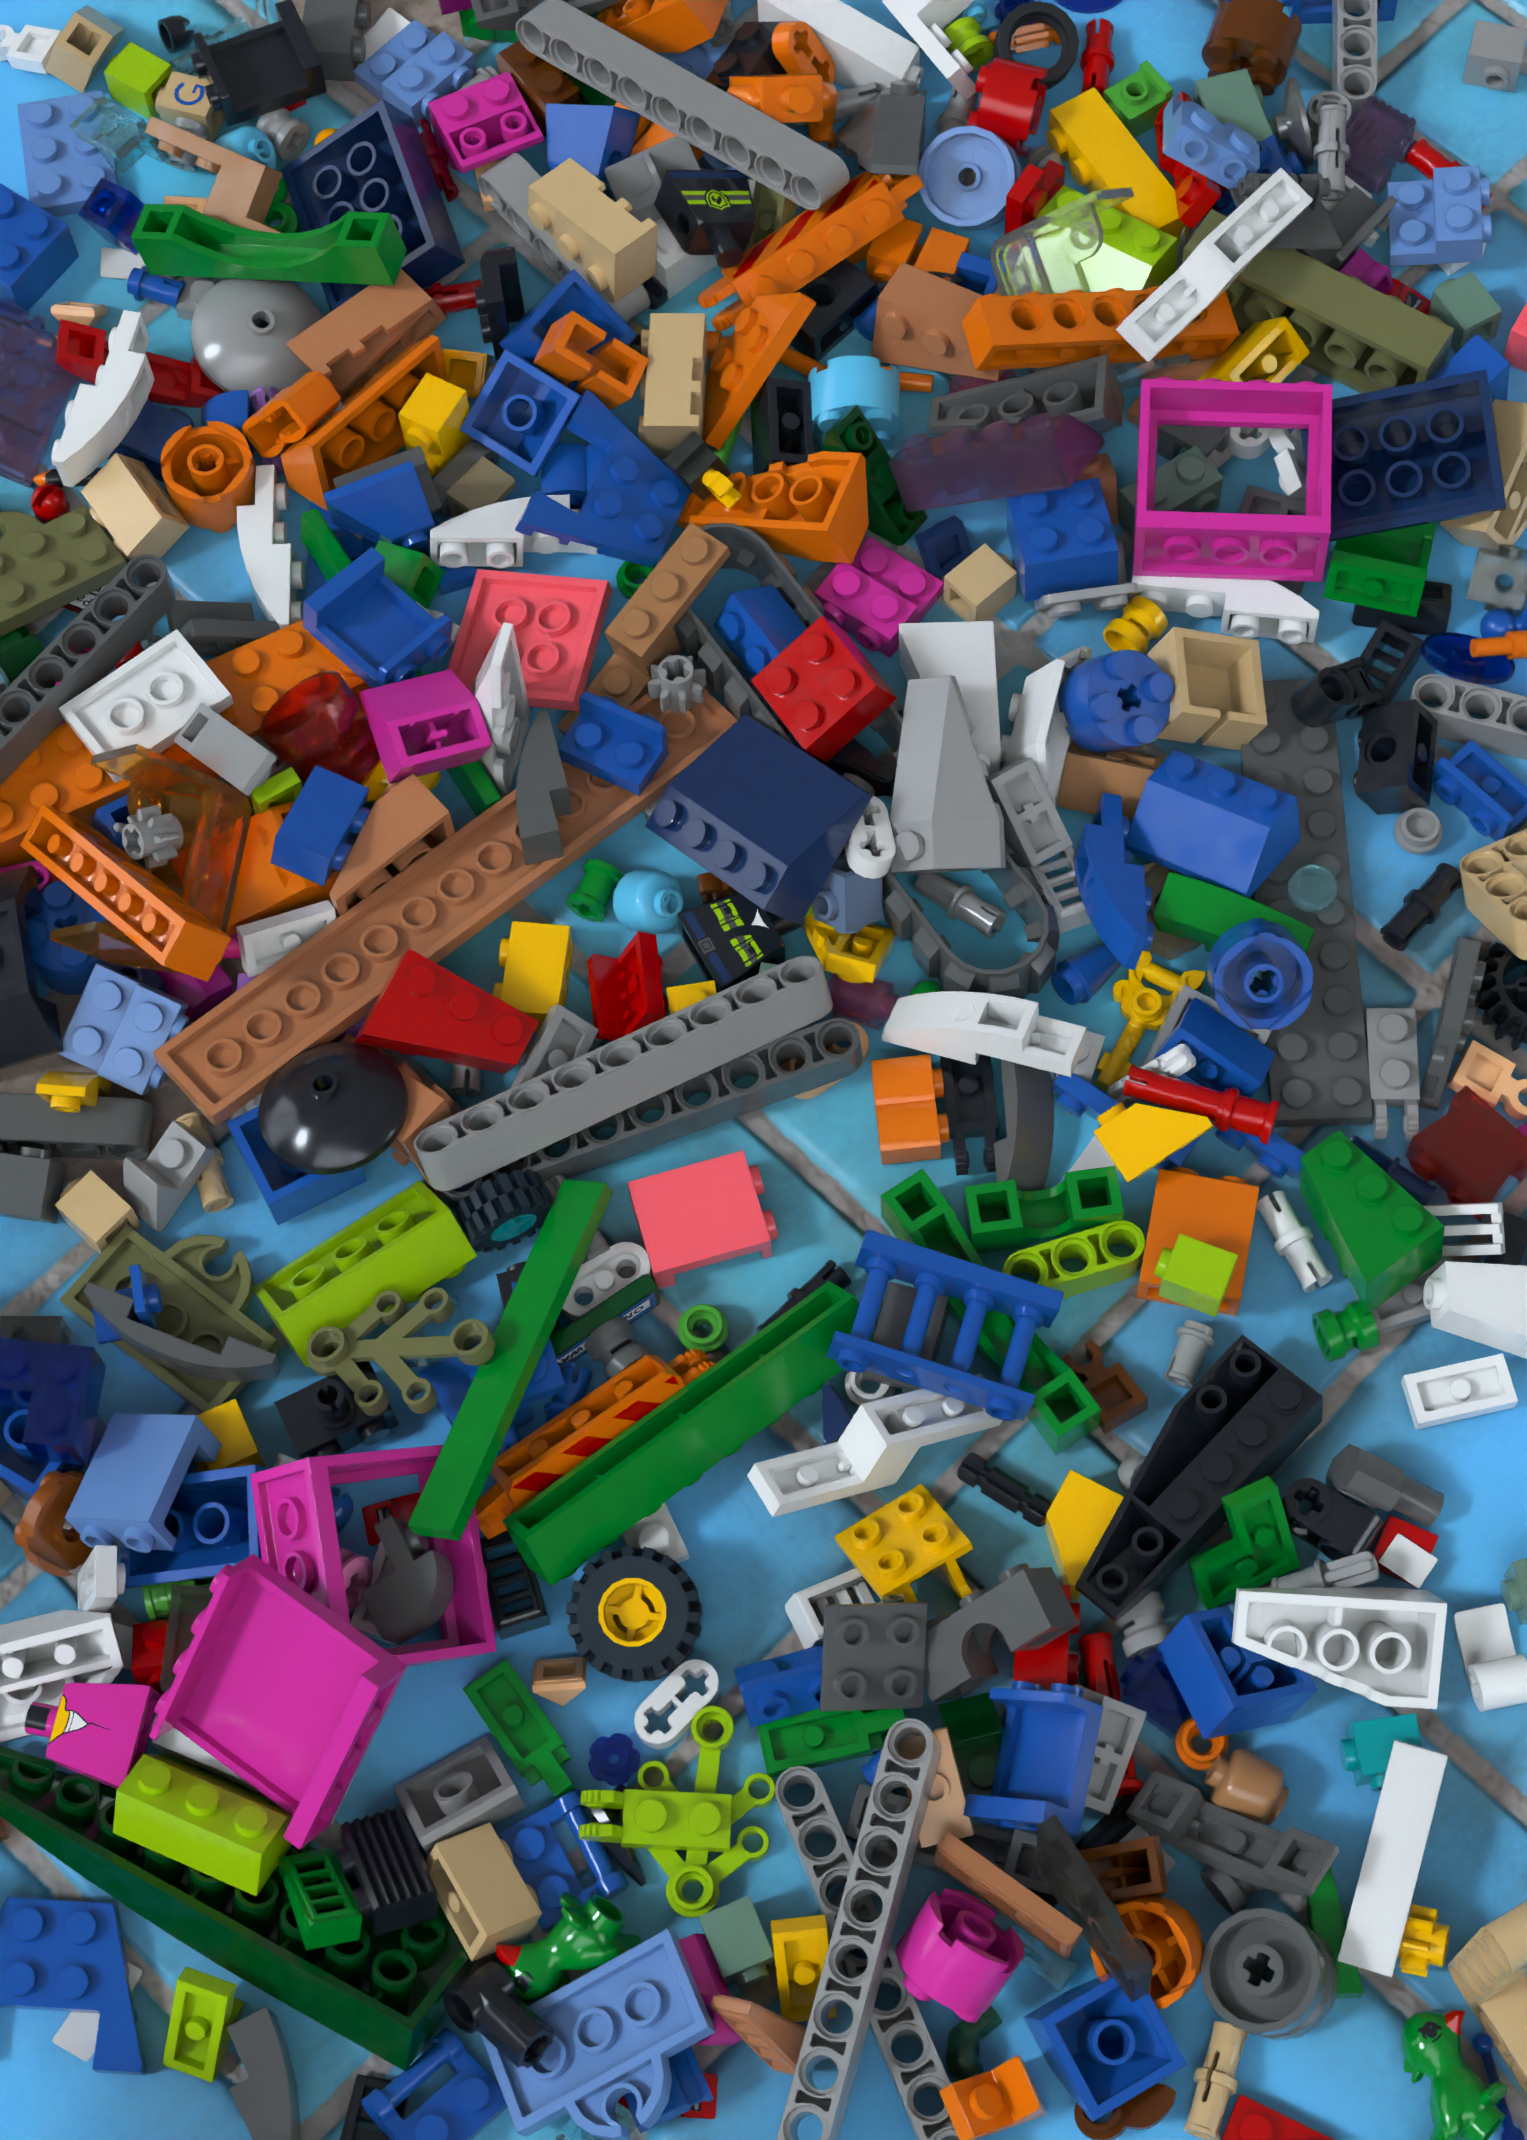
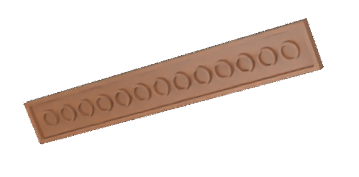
[152,688,738,1127]

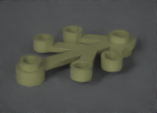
[306,1288,495,1416]

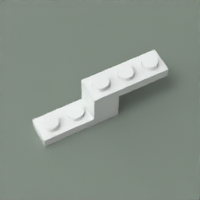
[882,0,976,101]
[1116,168,1313,363]
[747,1374,1003,1517]

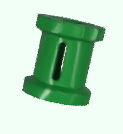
[565,858,624,922]

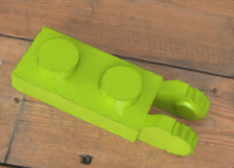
[579,1789,732,1852]

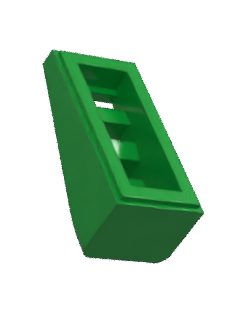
[278,1848,362,1951]

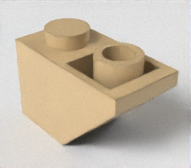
[45,5,125,93]

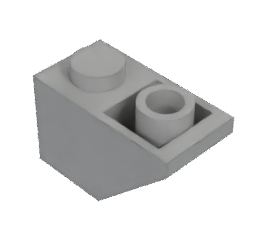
[173,702,277,796]

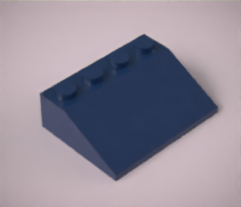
[281,99,466,312]
[1300,370,1507,542]
[645,714,873,925]

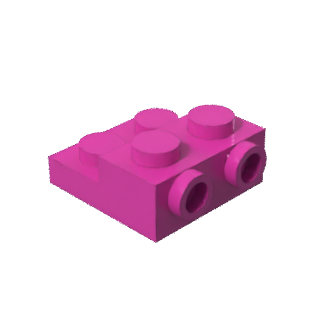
[814,536,944,658]

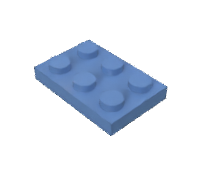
[17,90,121,217]

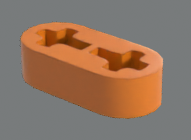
[772,21,835,84]

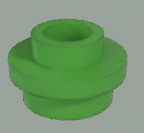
[678,1304,728,1354]

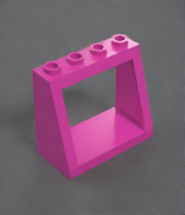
[1132,377,1332,582]
[250,1445,497,1667]

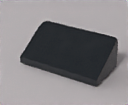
[1352,581,1452,637]

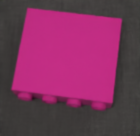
[149,1554,407,1850]

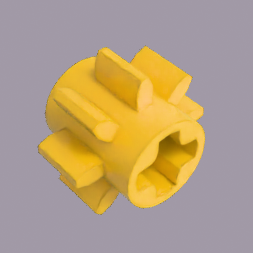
[1397,1904,1451,1978]

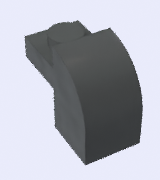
[360,1515,454,1645]

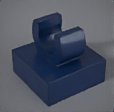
[915,515,972,579]

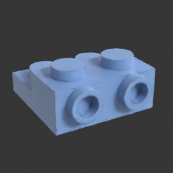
[353,19,476,128]
[1162,96,1260,190]
[1388,165,1492,267]
[57,963,190,1095]

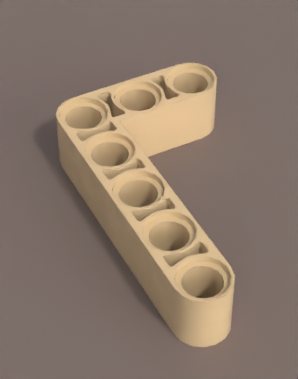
[1459,828,1527,961]
[1448,1900,1527,2095]

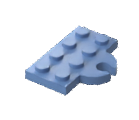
[480,1928,716,2140]

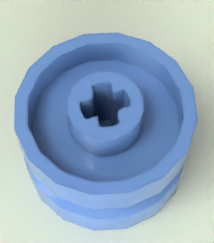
[918,126,1023,230]

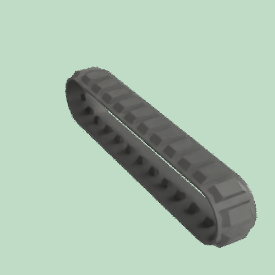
[673,523,1060,999]

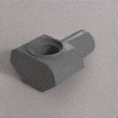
[1326,1444,1444,1526]

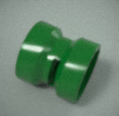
[1312,1299,1379,1362]

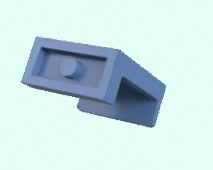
[65,1413,222,1553]

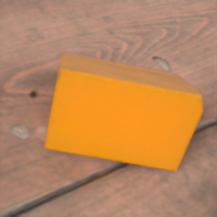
[442,348,492,399]

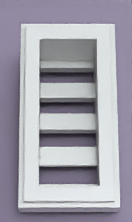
[1026,846,1092,934]
[785,1568,883,1649]

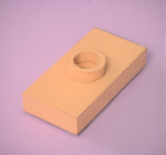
[900,1726,975,1848]

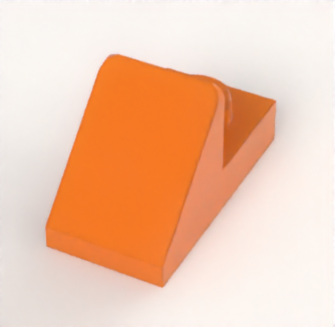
[939,2055,1047,2140]

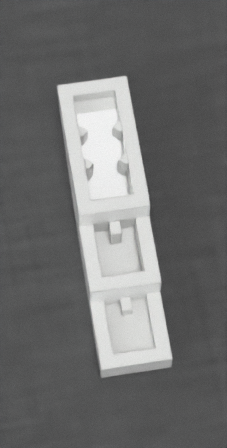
[1337,1739,1448,1977]

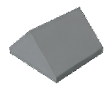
[393,1735,526,1856]

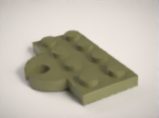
[0,505,127,637]
[59,1224,280,1413]

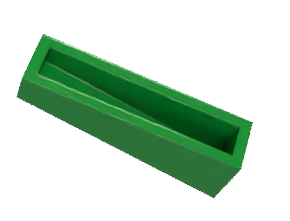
[1306,1866,1364,1999]

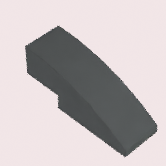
[516,709,572,865]
[226,2006,300,2140]

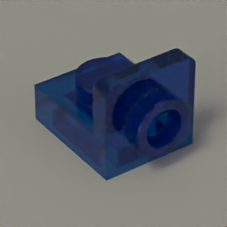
[1119,1649,1191,1739]

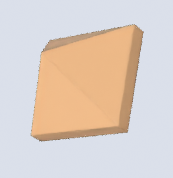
[51,301,107,327]
[532,1656,587,1707]

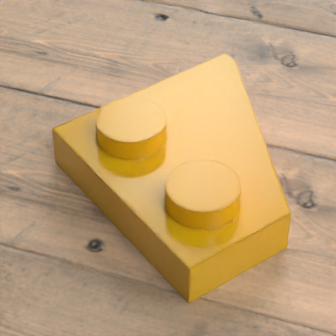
[802,913,896,983]

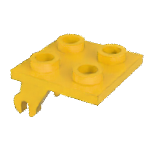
[834,1484,973,1621]

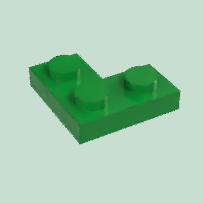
[1187,1476,1301,1610]

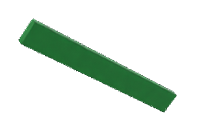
[301,508,501,817]
[408,1179,613,1541]

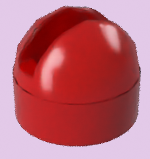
[31,483,70,524]

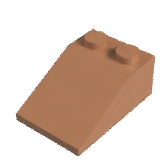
[329,773,455,918]

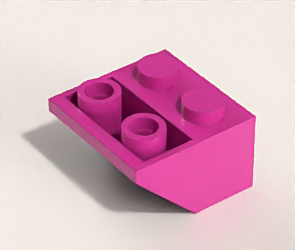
[428,71,544,173]
[359,669,492,784]

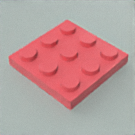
[447,569,613,711]

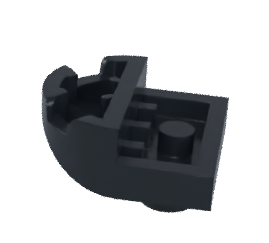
[474,247,525,361]

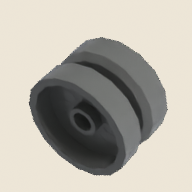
[1200,1908,1339,2041]

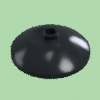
[258,1042,408,1175]

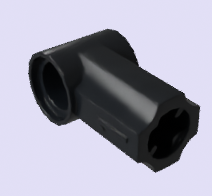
[443,1961,554,2069]

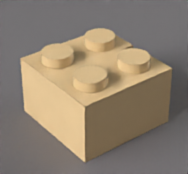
[1147,627,1268,751]

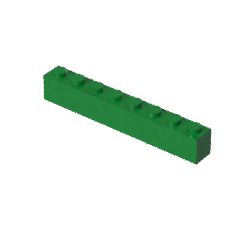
[502,1281,874,1586]

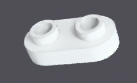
[562,1242,652,1321]

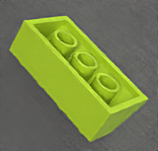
[253,1180,477,1368]

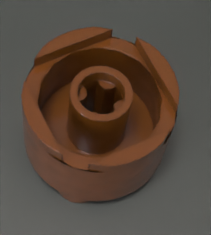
[1202,0,1302,96]

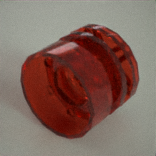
[259,670,380,788]

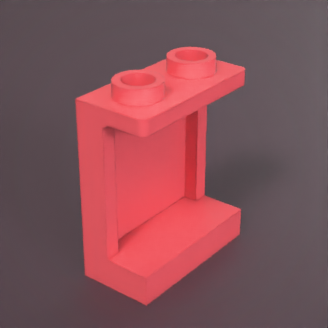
[627,1150,779,1289]

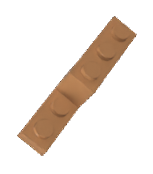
[144,116,283,233]
[557,522,731,736]

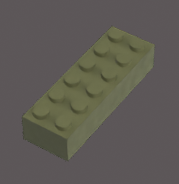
[1182,209,1455,394]

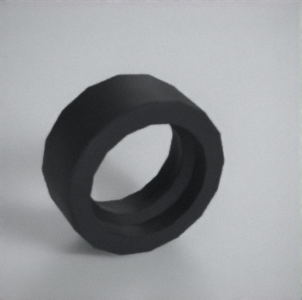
[993,1,1079,90]

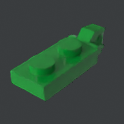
[463,1659,576,1799]
[757,1708,906,1778]

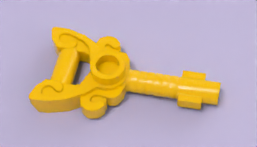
[1095,951,1206,1092]

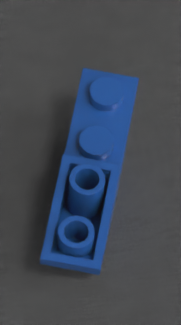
[1073,793,1154,970]

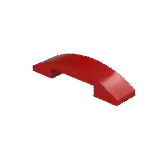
[55,319,225,408]

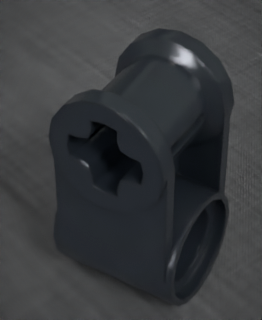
[1291,657,1386,728]
[1281,1478,1384,1561]

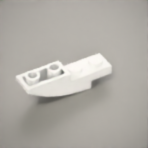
[52,310,155,487]
[236,465,305,630]
[430,494,598,569]
[1129,575,1319,644]
[881,991,1087,1077]

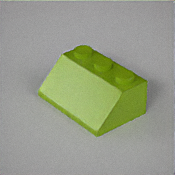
[1015,185,1178,294]
[113,1754,293,1897]

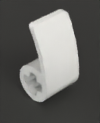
[1453,1603,1527,1712]

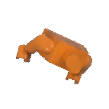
[709,73,838,155]

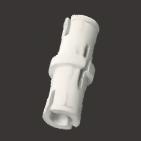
[1256,1190,1333,1293]

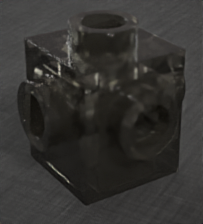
[1466,544,1527,613]

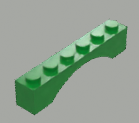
[131,204,407,286]
[881,1168,1101,1455]

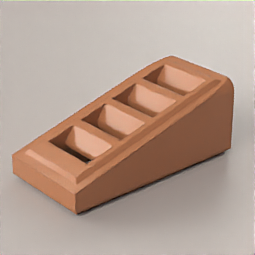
[710,1994,807,2076]

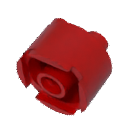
[967,57,1049,158]

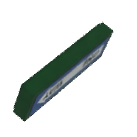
[549,1273,661,1368]

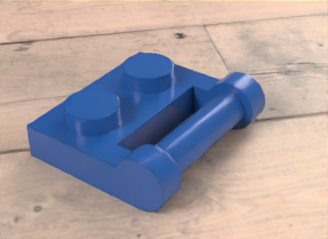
[497,1789,629,1934]
[362,2028,507,2140]

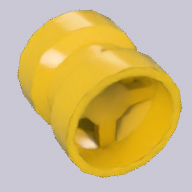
[1102,596,1168,654]

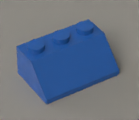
[1125,750,1301,898]
[120,1464,270,1588]

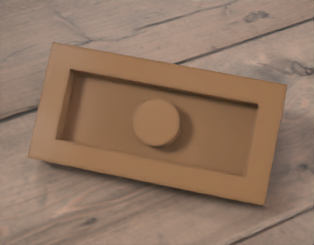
[1057,740,1165,822]

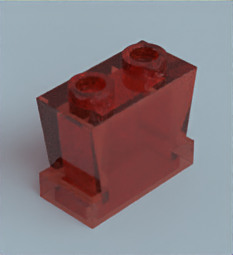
[1405,1085,1527,1222]

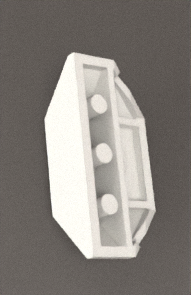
[1000,646,1092,807]
[0,1609,124,1742]

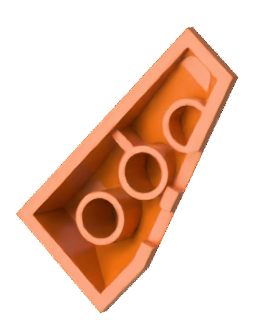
[676,451,869,564]

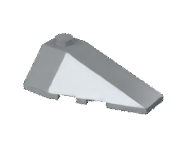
[890,675,1006,874]

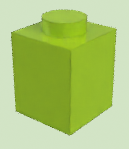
[103,42,173,120]
[1154,1233,1238,1317]

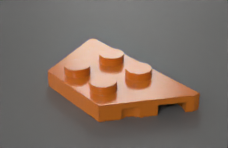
[703,292,817,450]

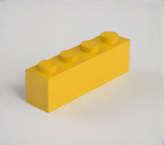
[1046,87,1189,244]

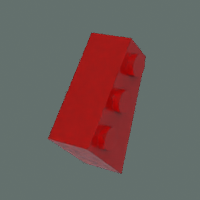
[353,948,539,1074]

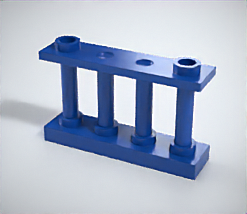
[826,1229,1064,1421]

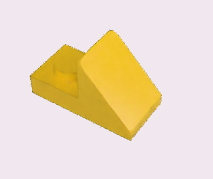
[771,1914,837,2022]

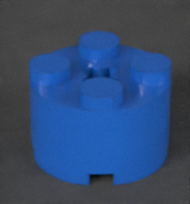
[1058,650,1174,753]
[26,880,123,995]
[1206,917,1313,1031]

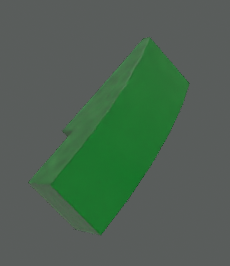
[1153,872,1315,955]

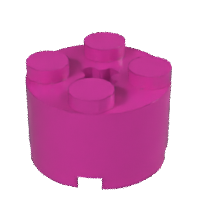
[896,1888,1025,2023]

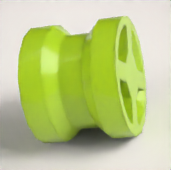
[943,16,994,73]

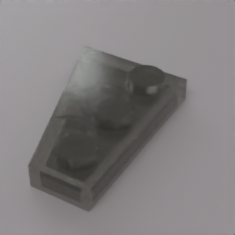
[1037,1814,1154,2003]

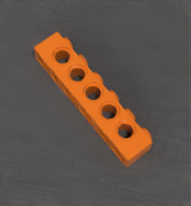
[961,286,1239,371]
[20,804,231,982]

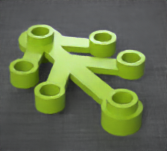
[637,1706,776,1919]

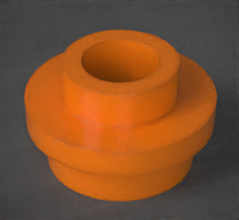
[1175,1717,1229,1771]

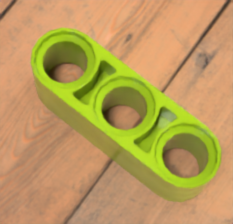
[1002,1220,1145,1299]

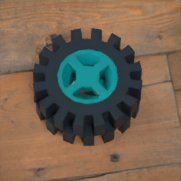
[456,1169,553,1252]

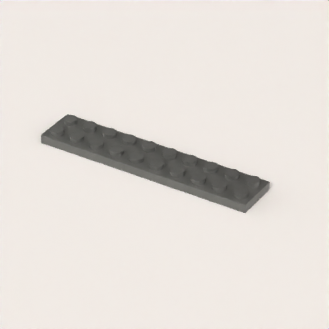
[1240,679,1373,1128]

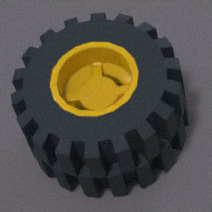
[566,1546,703,1682]

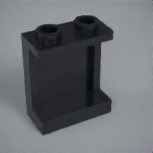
[190,0,327,127]

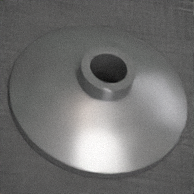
[1274,77,1314,167]

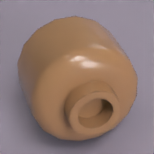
[1204,1748,1289,1826]

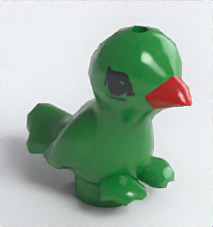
[496,1891,641,2001]
[1401,2009,1508,2140]

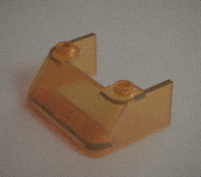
[49,744,251,974]

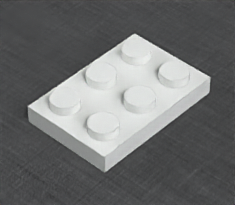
[58,629,234,784]

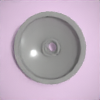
[191,278,323,401]

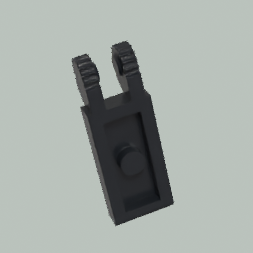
[939,1054,999,1176]

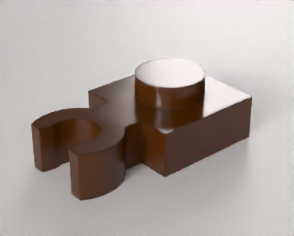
[1063,1340,1148,1434]

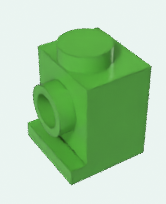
[1103,60,1173,138]

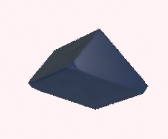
[822,1384,853,1445]

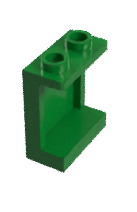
[1323,522,1438,617]

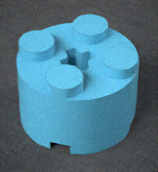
[808,355,901,450]

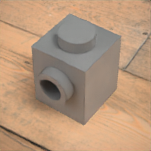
[1462,20,1527,92]

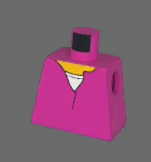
[25,1683,161,1789]

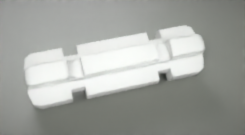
[1108,1044,1196,1107]

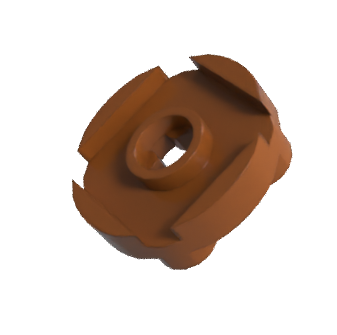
[14,1470,93,1577]

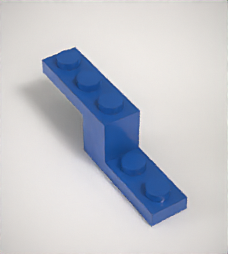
[1052,1073,1305,1179]

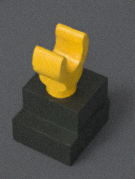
[664,431,743,510]

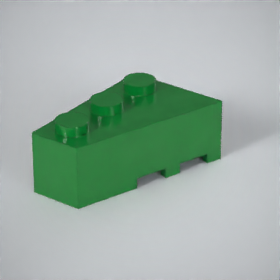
[1300,1130,1444,1316]

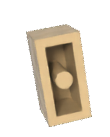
[81,453,190,561]
[425,1822,542,1961]

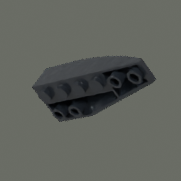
[1075,1334,1323,1622]

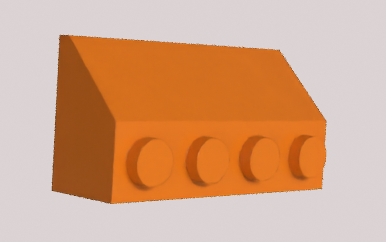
[280,334,448,512]

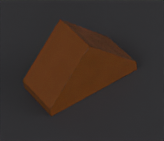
[1067,1835,1169,1908]

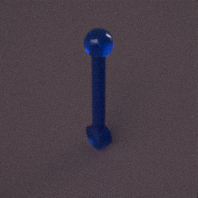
[1472,2032,1524,2140]

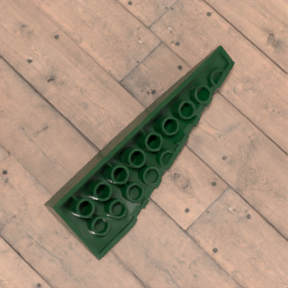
[0,1746,477,2071]

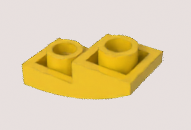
[36,1070,112,1113]

